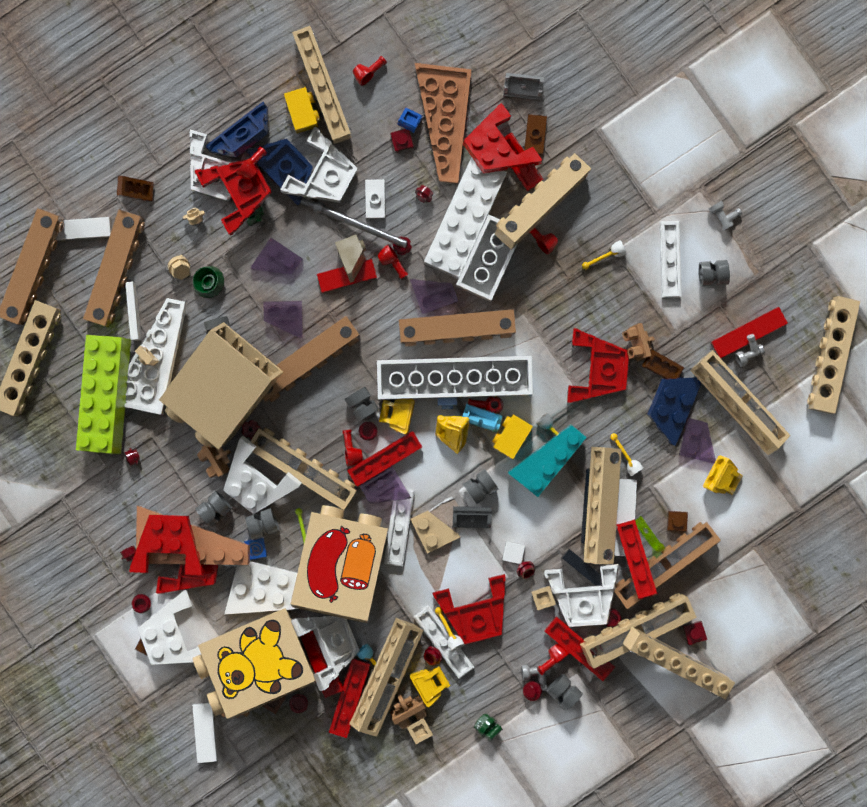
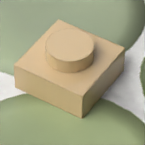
[135,346,159,366]
[531,586,556,611]
[407,718,433,744]

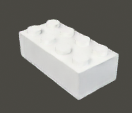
[456,214,517,302]

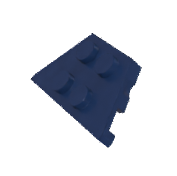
[206,102,268,157]
[247,138,313,206]
[647,376,701,446]

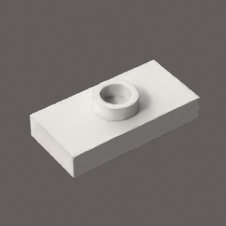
[365,179,385,219]

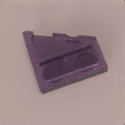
[250,238,303,275]
[410,279,458,315]
[263,301,303,338]
[679,418,716,464]
[360,466,411,503]

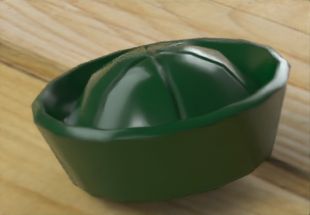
[192,266,224,298]

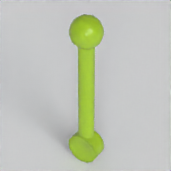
[295,508,306,542]

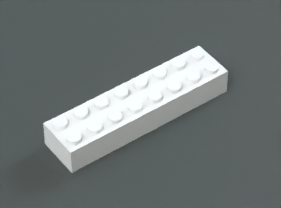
[377,356,533,400]

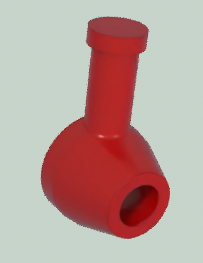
[352,56,387,86]
[236,147,267,181]
[529,228,558,255]
[377,244,408,279]
[468,396,504,414]
[342,430,363,466]
[537,643,570,675]

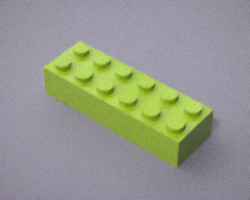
[76,335,131,454]

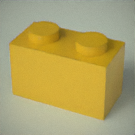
[284,87,320,134]
[492,414,533,459]

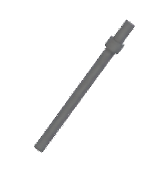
[300,197,407,248]

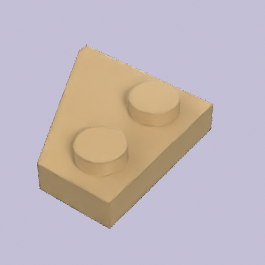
[411,510,460,554]

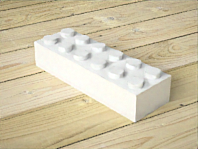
[424,157,507,279]

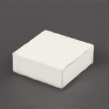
[502,541,525,564]

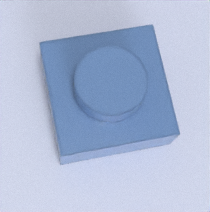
[438,397,457,409]

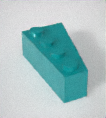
[508,424,587,497]

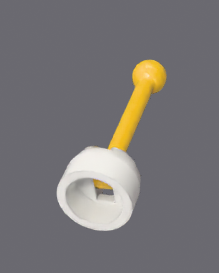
[582,240,627,270]
[610,433,643,476]
[435,607,465,652]

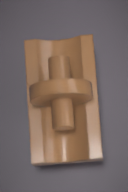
[622,323,655,361]
[197,446,231,478]
[390,695,427,729]

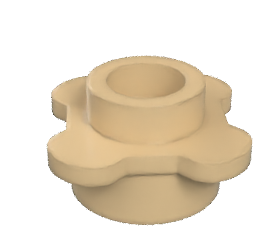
[183,208,205,225]

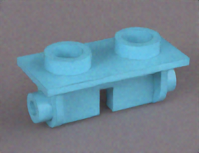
[462,404,503,432]

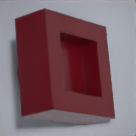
[390,129,414,152]
[682,620,708,645]

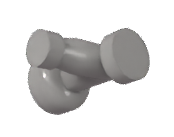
[708,201,742,230]
[735,334,765,367]
[521,665,550,690]

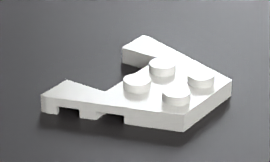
[280,127,357,203]
[190,130,253,201]
[223,436,302,514]
[544,564,619,627]
[137,590,201,665]
[291,616,360,691]

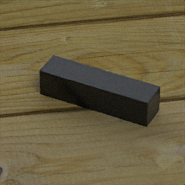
[561,548,602,586]

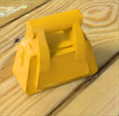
[379,398,415,435]
[435,415,470,454]
[703,455,743,495]
[409,666,450,707]

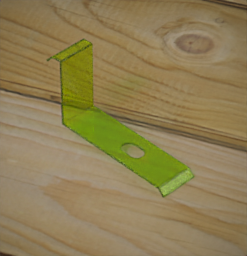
[635,516,665,553]

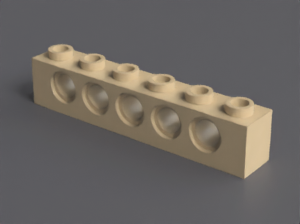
[807,296,860,414]
[0,300,61,416]

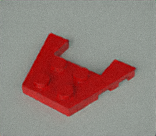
[463,103,542,174]
[194,160,272,236]
[567,328,629,403]
[129,514,204,575]
[156,564,218,594]
[432,574,506,644]

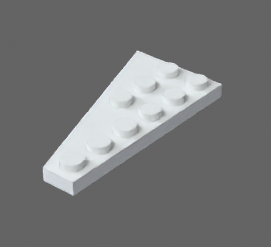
[125,298,187,415]
[225,561,298,614]

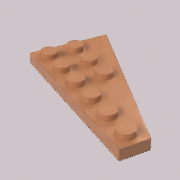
[415,63,471,184]
[136,506,250,565]

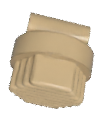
[168,254,190,280]

